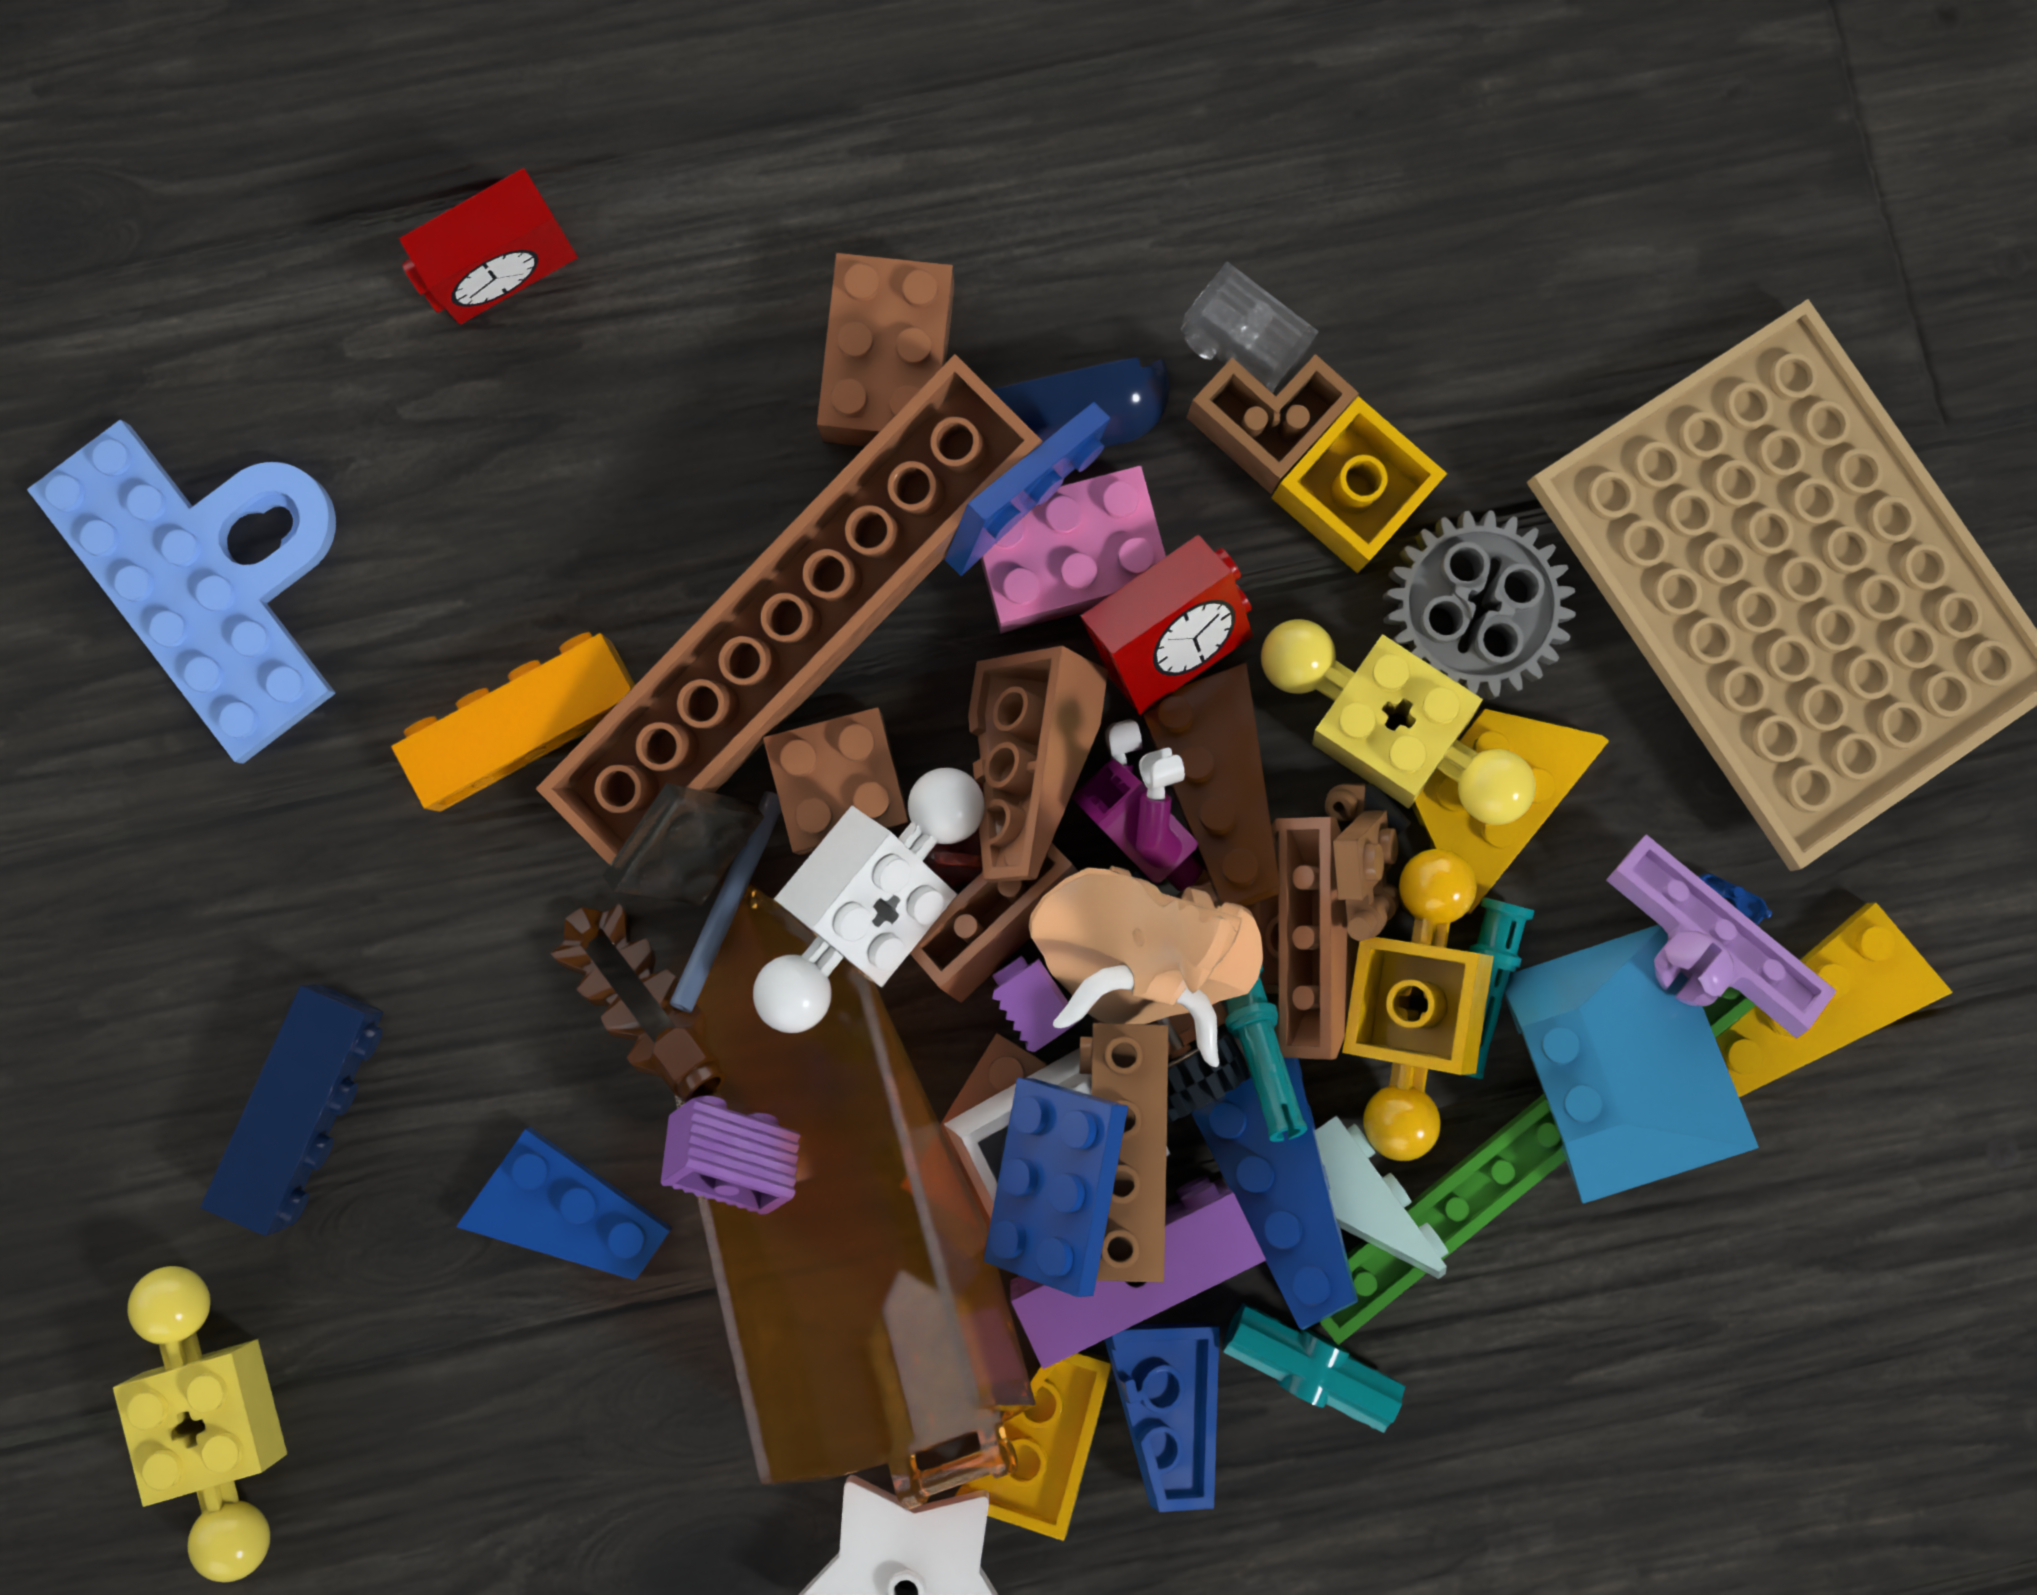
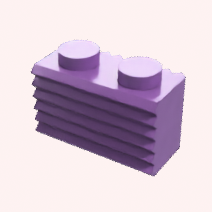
[992,955,1081,1052]
[661,1096,801,1215]

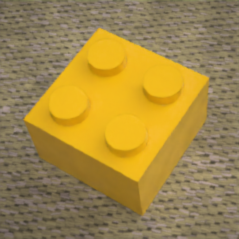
[1271,396,1447,574]

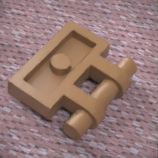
[1333,810,1400,941]

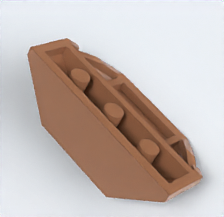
[1245,817,1359,1060]

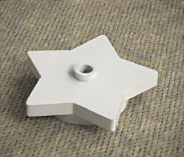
[798,1475,998,1595]

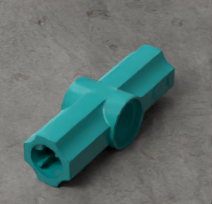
[1221,1303,1406,1433]

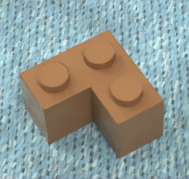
[1186,354,1359,494]

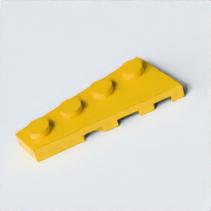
[1715,903,1953,1097]

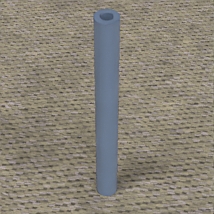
[669,791,782,1013]

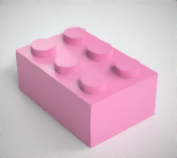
[980,465,1166,634]

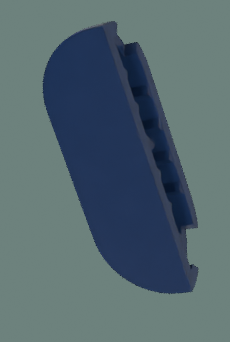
[991,358,1170,448]

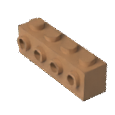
[1079,1023,1168,1283]

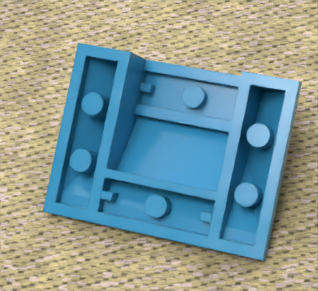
[1504,924,1759,1204]

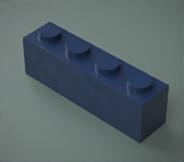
[200,984,384,1237]

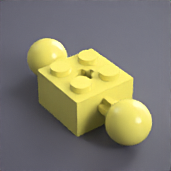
[1261,619,1536,825]
[113,1266,287,1582]

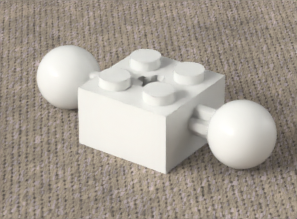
[753,767,985,1033]

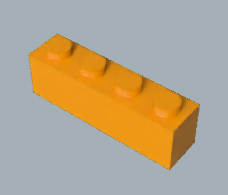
[391,632,635,812]

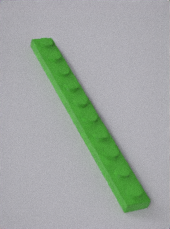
[1320,986,1755,1345]

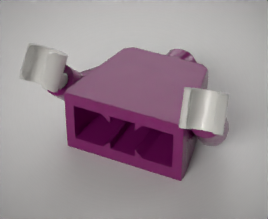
[1071,719,1203,891]

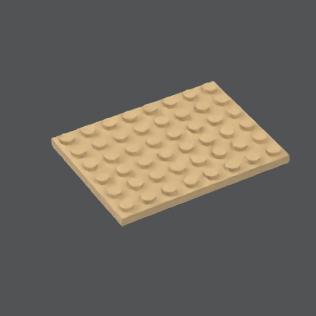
[1526,299,2037,871]

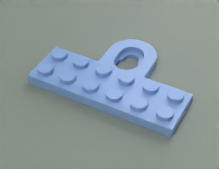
[27,419,336,764]

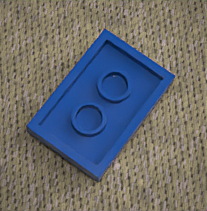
[983,1077,1128,1297]

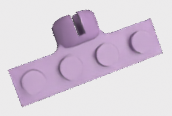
[1606,834,1836,1039]

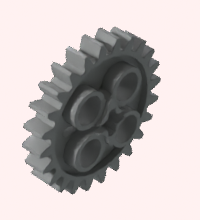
[1383,511,1576,700]

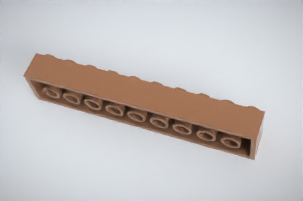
[536,354,1043,874]

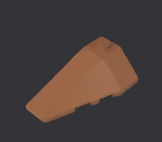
[968,646,1108,883]

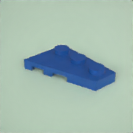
[945,402,1111,576]
[456,1127,673,1280]

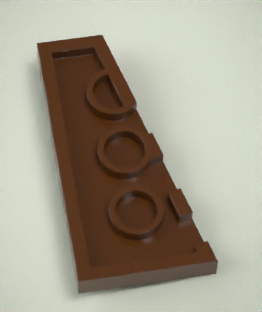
[1141,662,1280,907]

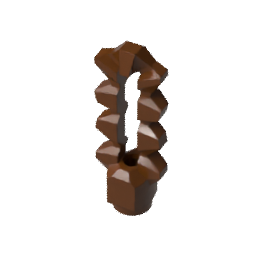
[551,903,726,1103]

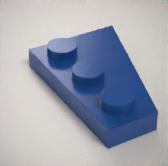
[1104,1322,1220,1512]

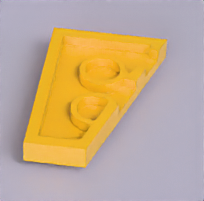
[954,1350,1112,1541]

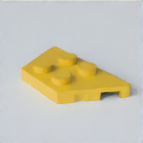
[1411,709,1609,914]

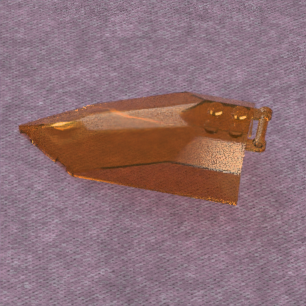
[674,876,1036,1510]

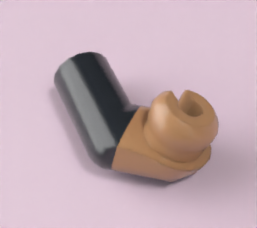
[1325,783,1411,836]

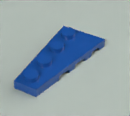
[1191,1058,1358,1330]

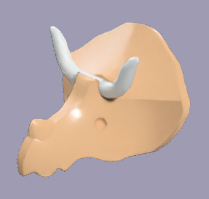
[1028,866,1263,1067]

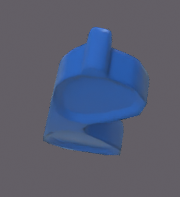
[1698,874,1772,925]

